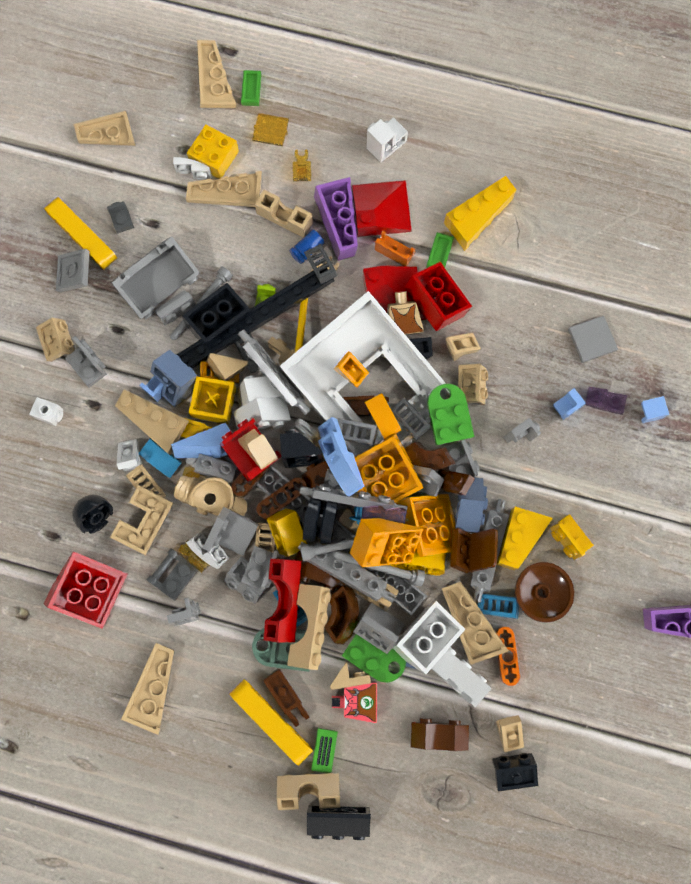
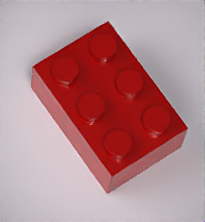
[405,262,472,331]

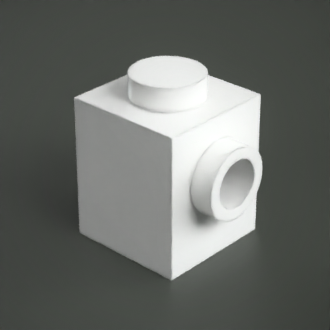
[29,397,63,426]

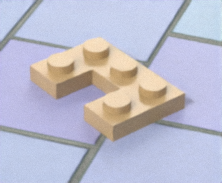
[110,485,173,555]

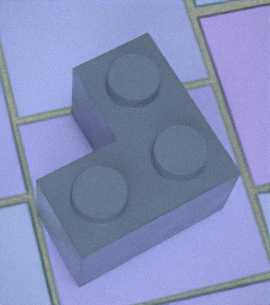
[150,350,197,407]
[455,477,488,532]

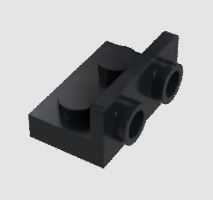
[492,753,538,792]

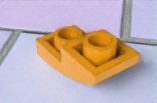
[365,393,402,439]

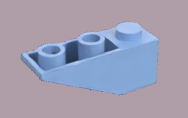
[171,423,230,458]

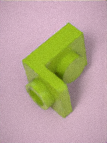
[255,284,277,306]

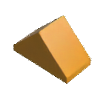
[334,351,369,387]

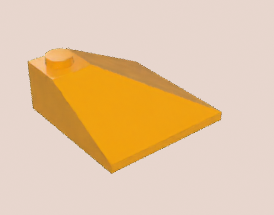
[354,433,424,515]
[395,494,455,557]

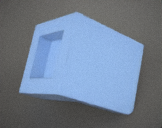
[139,376,164,402]
[553,388,586,420]
[641,396,669,423]

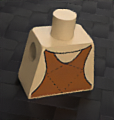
[387,291,424,334]

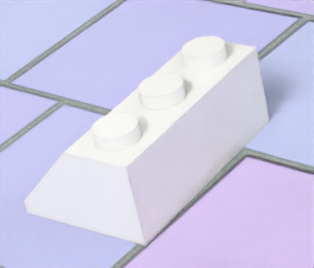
[393,601,465,674]

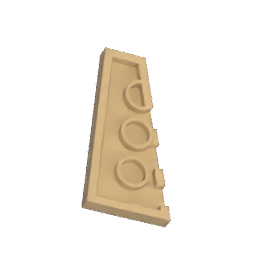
[197,40,236,108]
[186,171,262,207]
[115,389,189,455]
[442,582,508,665]
[121,643,174,735]

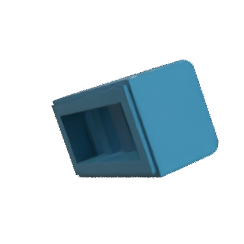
[478,594,519,619]

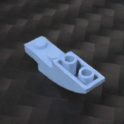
[318,417,364,497]

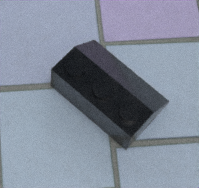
[182,283,251,344]
[280,430,323,468]
[307,805,371,840]

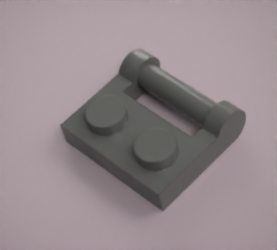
[146,548,199,601]

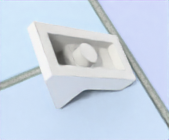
[117,439,142,471]

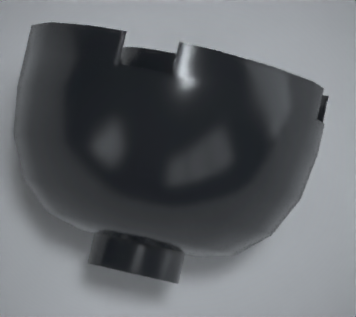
[72,494,113,534]

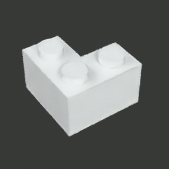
[366,117,408,163]
[233,398,291,430]

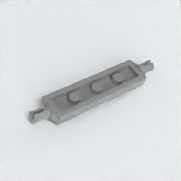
[238,330,311,415]
[300,484,407,514]
[470,499,509,603]
[298,541,396,603]

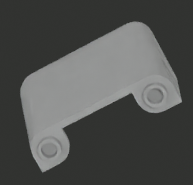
[110,237,200,319]

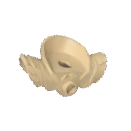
[174,475,247,516]

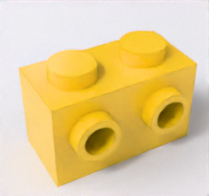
[267,508,307,557]

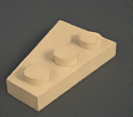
[74,111,136,146]

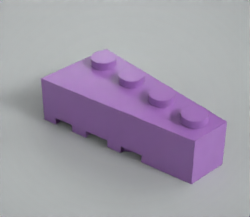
[314,177,358,261]
[643,605,691,638]

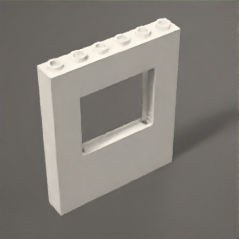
[279,291,450,456]

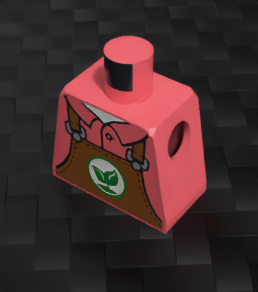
[332,682,377,723]

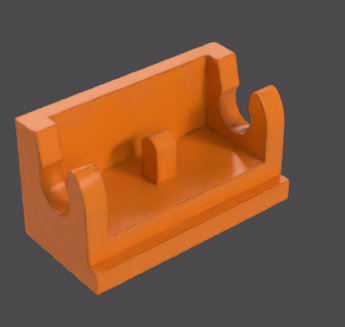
[375,231,415,266]

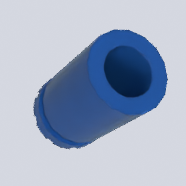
[289,230,325,264]

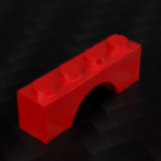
[263,559,301,642]

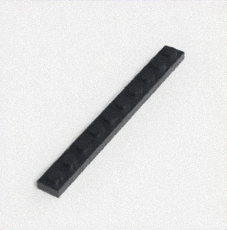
[176,264,335,368]

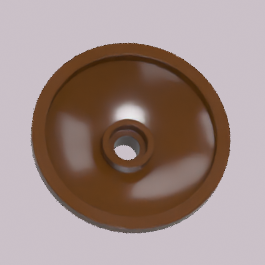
[515,562,574,623]

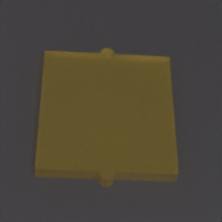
[252,113,289,147]

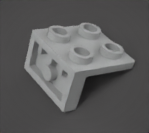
[65,336,107,388]
[203,507,258,555]
[353,603,404,654]

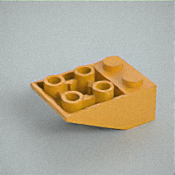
[350,518,423,568]

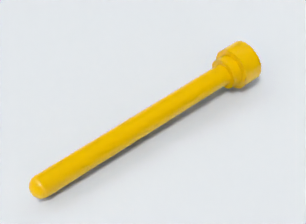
[295,298,308,353]

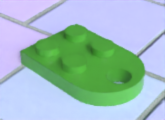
[427,384,475,445]
[342,634,406,683]

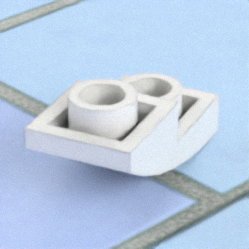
[173,157,212,180]
[186,531,229,569]

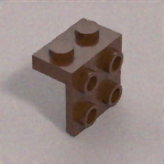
[450,528,498,573]

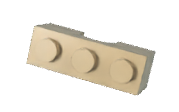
[255,190,313,238]
[277,773,340,810]

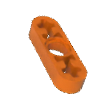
[496,627,520,686]

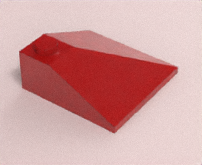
[352,180,412,237]
[363,266,427,320]
[43,551,128,629]

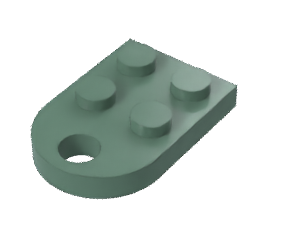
[252,628,310,672]

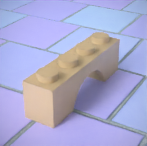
[287,584,331,670]

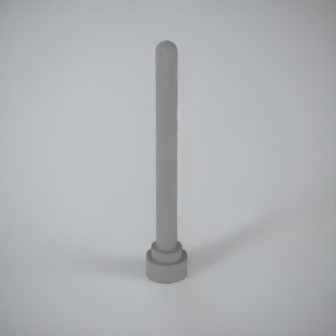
[170,266,233,340]
[300,539,354,562]
[333,551,425,587]

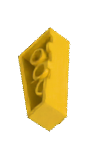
[444,176,517,251]

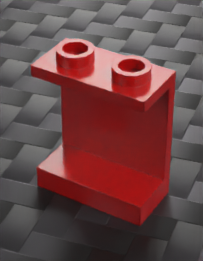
[220,418,282,482]

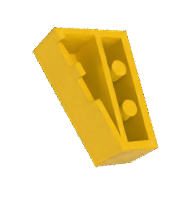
[497,506,553,571]

